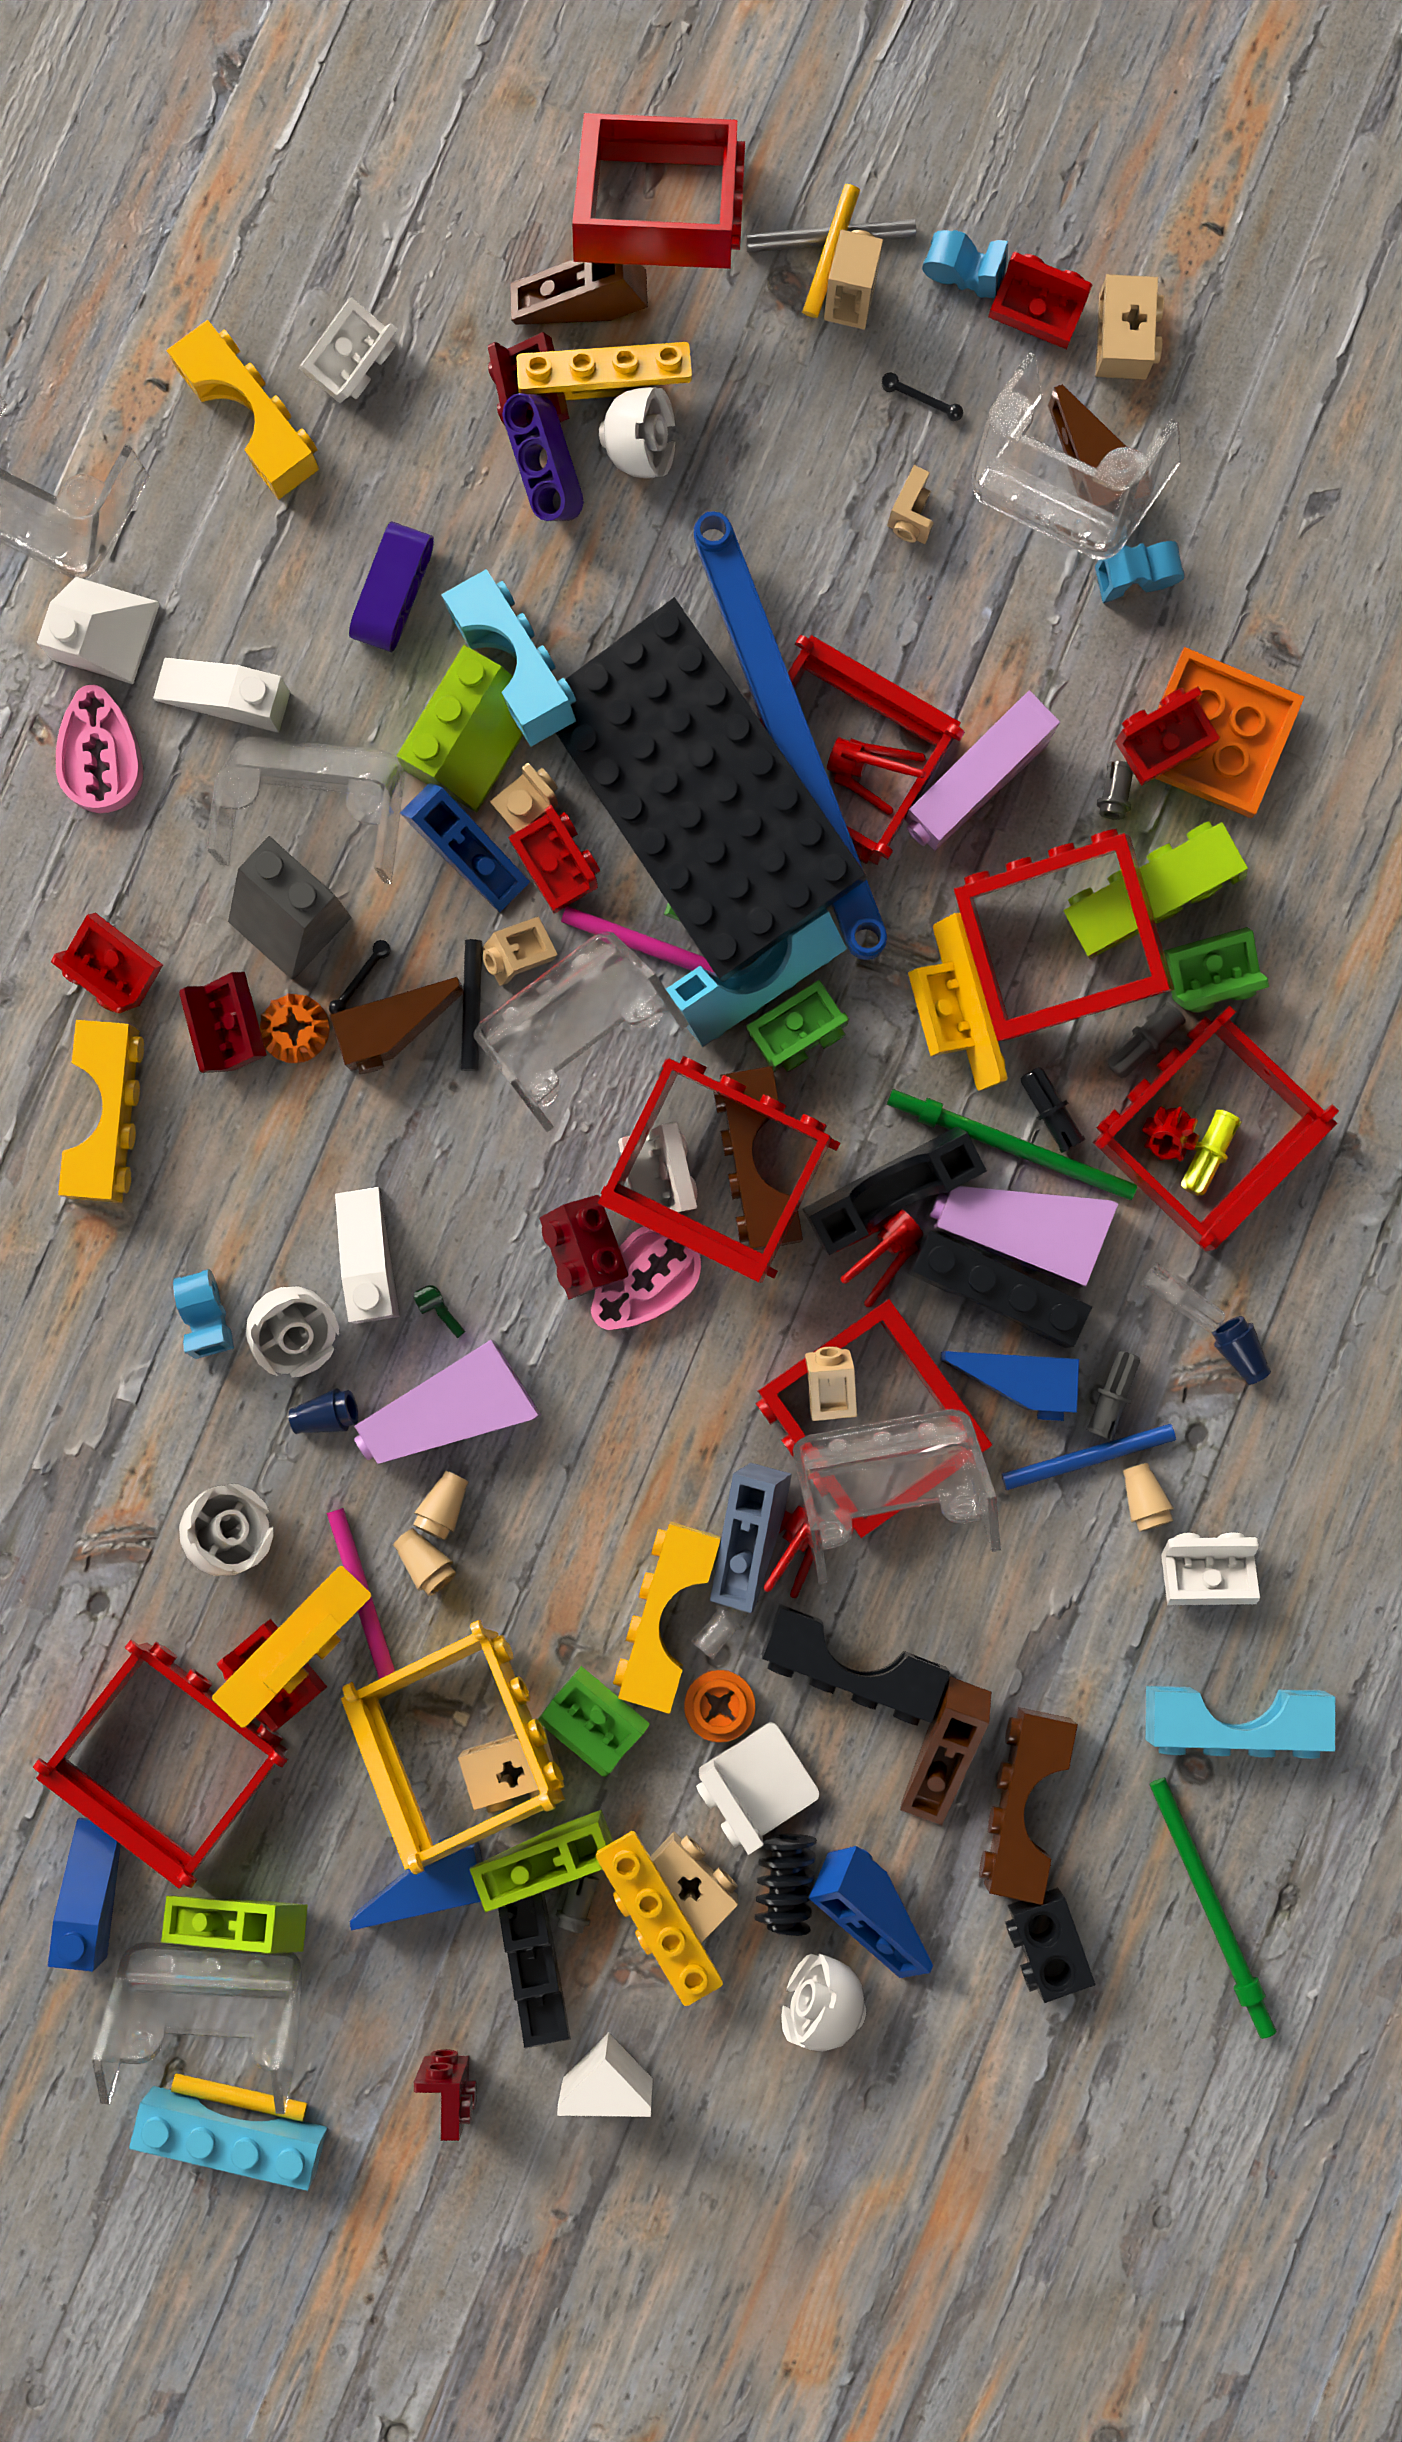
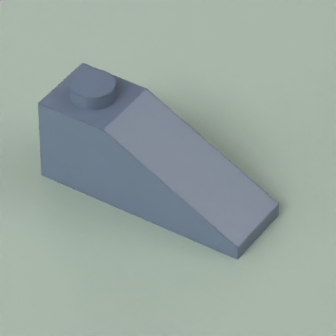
[710,1463,792,1613]

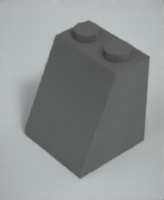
[228,836,352,981]

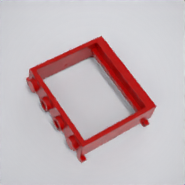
[759,635,965,865]
[1093,1005,1339,1252]
[598,1056,841,1283]
[33,1639,289,1889]

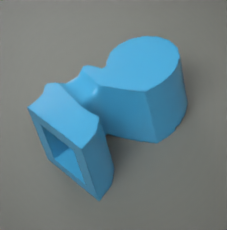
[922,230,1008,299]
[1095,541,1185,603]
[173,1269,234,1359]

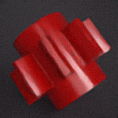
[1142,1106,1200,1161]

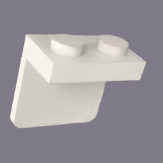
[696,1722,819,1855]

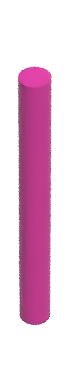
[561,906,715,973]
[326,1508,395,1679]

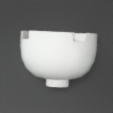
[599,387,675,478]
[246,1286,339,1377]
[179,1484,274,1576]
[781,1954,866,2052]

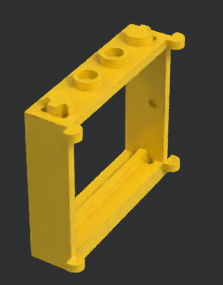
[341,1620,565,1875]

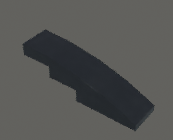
[498,1891,571,2049]

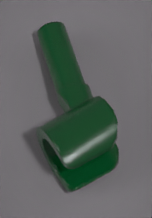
[413,1285,466,1338]

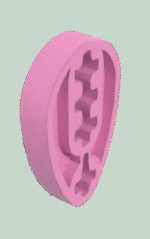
[56,685,143,813]
[591,1226,701,1330]

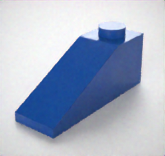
[400,783,530,912]
[940,1351,1079,1421]
[48,1818,121,1972]
[349,1835,483,1931]
[809,1846,933,1978]

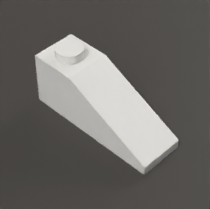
[153,658,290,733]
[335,1187,400,1324]

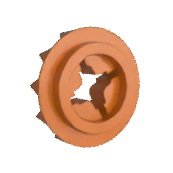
[260,993,330,1063]
[684,1670,755,1742]

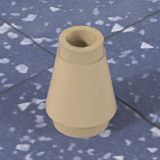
[1123,1463,1174,1532]
[413,1471,469,1540]
[393,1528,456,1596]

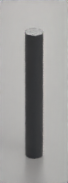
[461,939,482,1071]

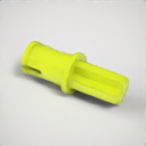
[1181,1110,1242,1196]

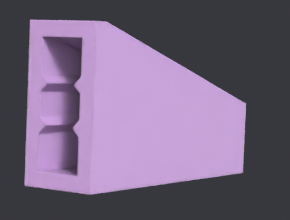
[905,690,1060,851]
[930,1186,1118,1288]
[354,1340,541,1464]

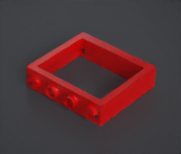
[572,113,745,269]
[954,829,1175,1041]
[756,1299,993,1538]

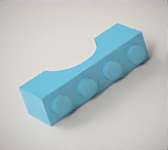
[441,569,576,747]
[664,909,847,1047]
[1145,1686,1335,1759]
[129,2086,327,2191]

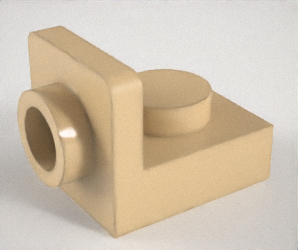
[887,465,934,544]
[490,763,558,833]
[482,916,558,986]
[805,1347,857,1421]

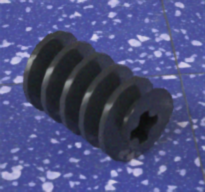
[754,1833,817,1936]

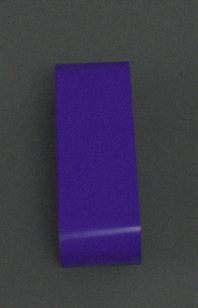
[502,393,584,521]
[349,521,434,653]

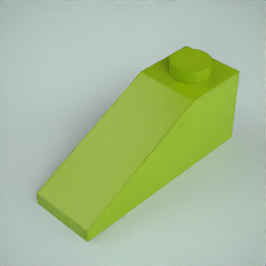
[469,1809,613,1913]
[161,1895,308,1953]

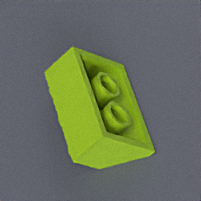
[396,645,523,813]

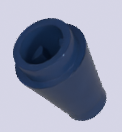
[1212,1316,1271,1385]
[288,1388,358,1434]

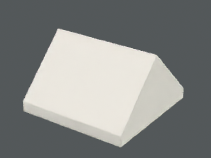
[557,2032,653,2117]

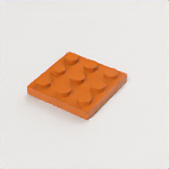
[1155,647,1304,819]

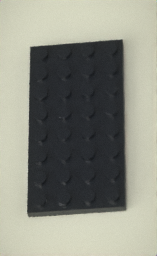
[556,597,868,982]

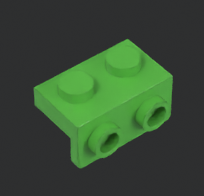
[1164,927,1269,1012]
[746,979,849,1072]
[538,1666,650,1777]

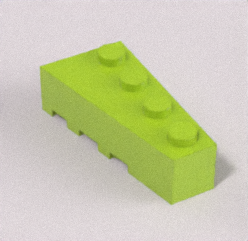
[1063,821,1248,959]

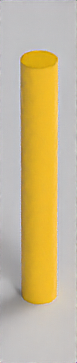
[802,184,861,318]
[171,2073,308,2122]

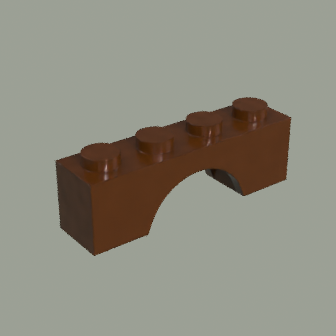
[713,1066,803,1250]
[979,1707,1078,1905]

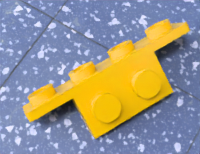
[516,342,692,400]
[908,913,1008,1091]
[212,1566,371,1728]
[596,1831,723,2006]

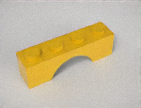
[166,320,319,500]
[58,1020,144,1203]
[613,1522,721,1714]

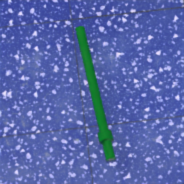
[886,1089,1137,1201]
[1149,1777,1277,2039]

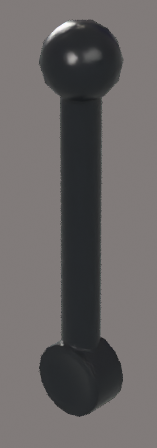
[881,372,964,421]
[329,940,391,1014]

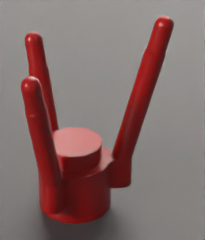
[826,737,926,815]
[835,1209,924,1308]
[764,1505,827,1598]

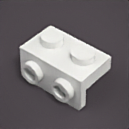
[298,297,397,403]
[618,1122,697,1214]
[1161,1533,1260,1605]

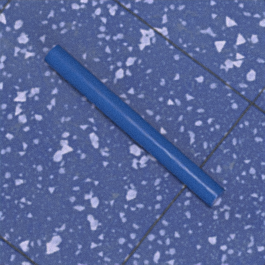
[1001,1424,1176,1490]

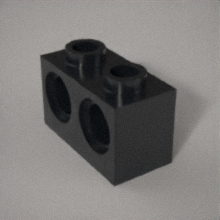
[1005,1887,1096,2003]

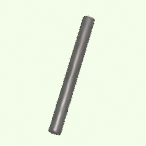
[746,219,916,253]

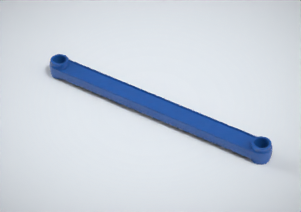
[693,511,887,960]

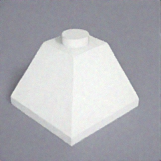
[37,577,160,684]

